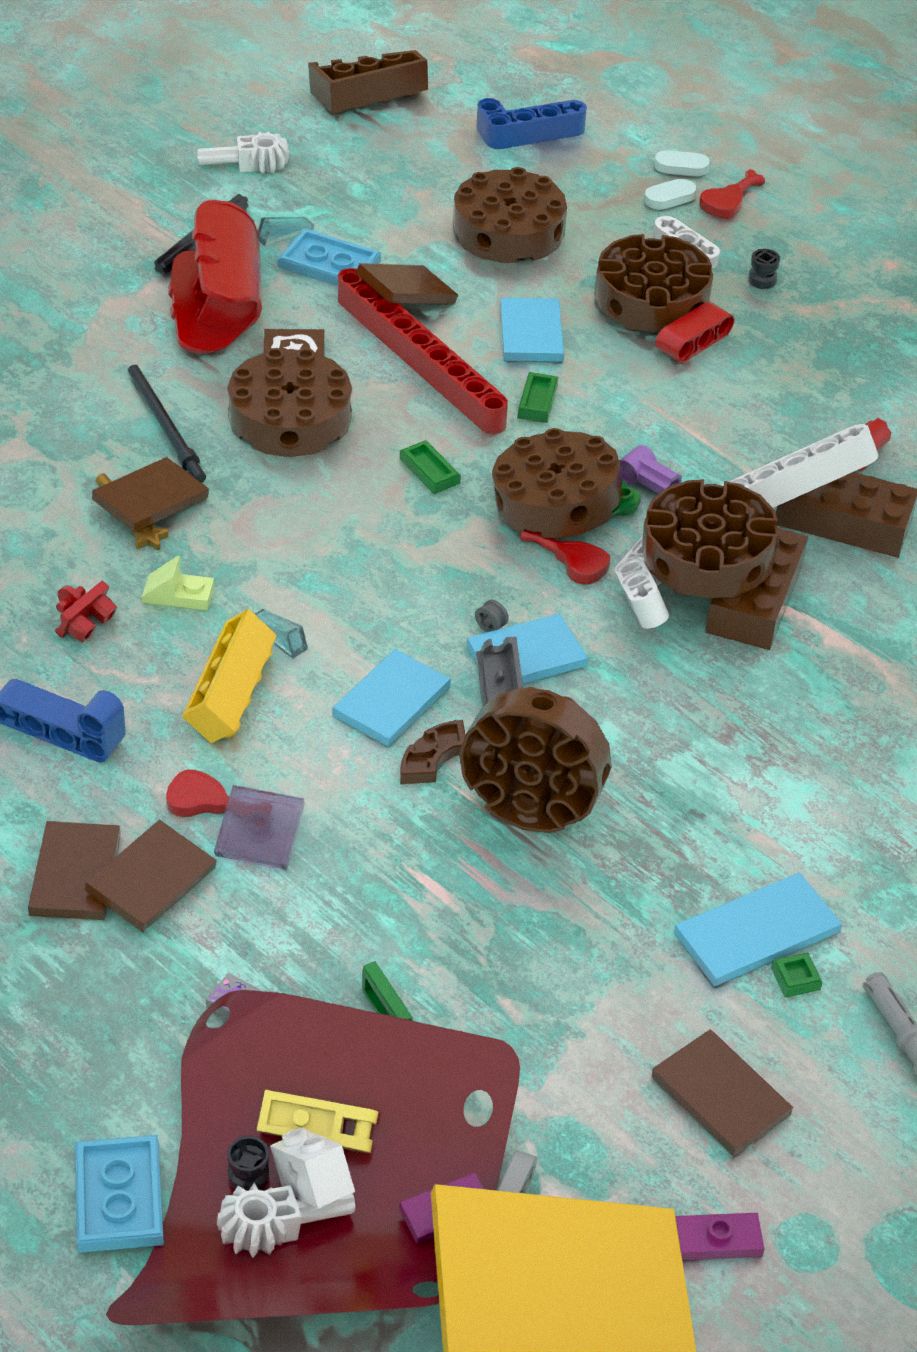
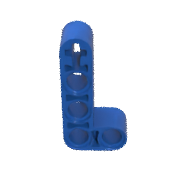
[476,98,587,149]
[0,679,126,762]

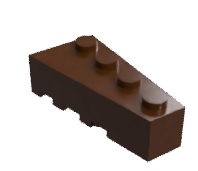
[308,50,428,114]

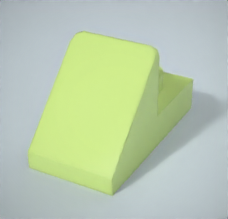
[141,556,214,610]

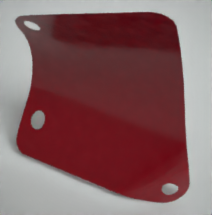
[106,990,520,1326]

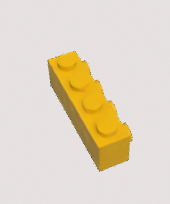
[182,609,277,743]

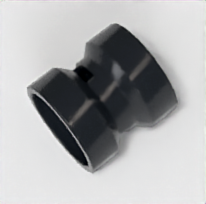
[748,248,780,289]
[227,1136,269,1191]

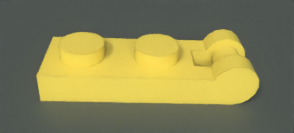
[257,1090,379,1153]

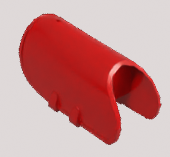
[168,200,262,355]

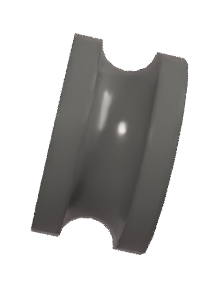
[475,599,509,632]

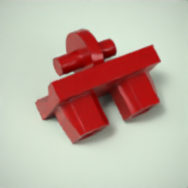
[55,580,117,643]

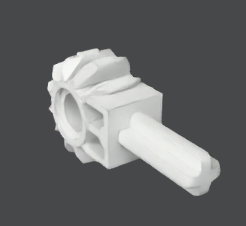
[197,131,289,174]
[217,1183,355,1258]

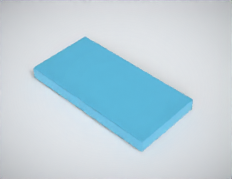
[674,872,842,987]

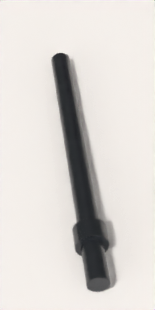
[128,364,206,483]

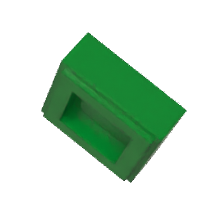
[771,952,822,998]

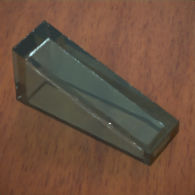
[258,217,315,247]
[255,609,308,659]

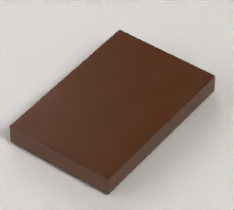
[356,263,458,304]
[92,457,209,532]
[85,819,217,932]
[28,821,121,920]
[651,1029,793,1157]

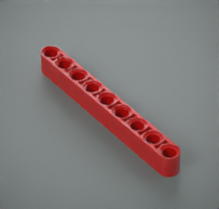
[338,268,508,434]

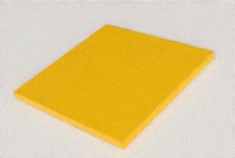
[431,1184,697,1352]

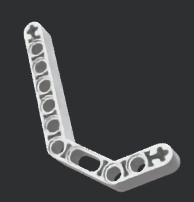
[615,424,879,629]

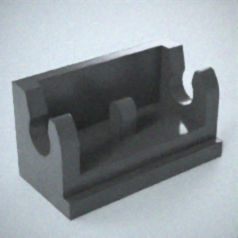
[476,637,523,707]

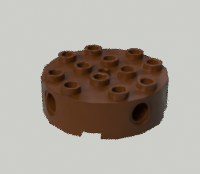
[453,167,567,263]
[594,234,714,332]
[227,348,352,457]
[492,428,623,538]
[642,479,779,598]
[459,687,612,833]

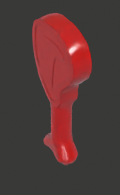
[699,169,765,219]
[520,529,610,584]
[166,769,273,829]

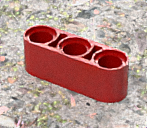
[655,301,735,363]

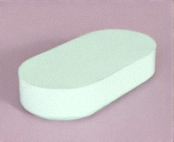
[654,150,710,177]
[644,179,696,210]

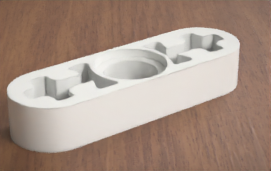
[653,216,720,269]

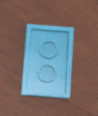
[278,229,381,286]
[500,297,564,362]
[467,613,588,684]
[332,649,451,747]
[75,1135,164,1253]

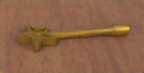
[95,473,169,550]

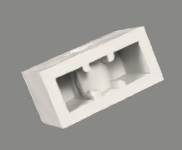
[270,1128,355,1209]

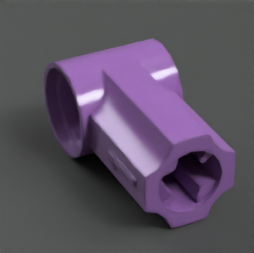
[619,445,682,494]

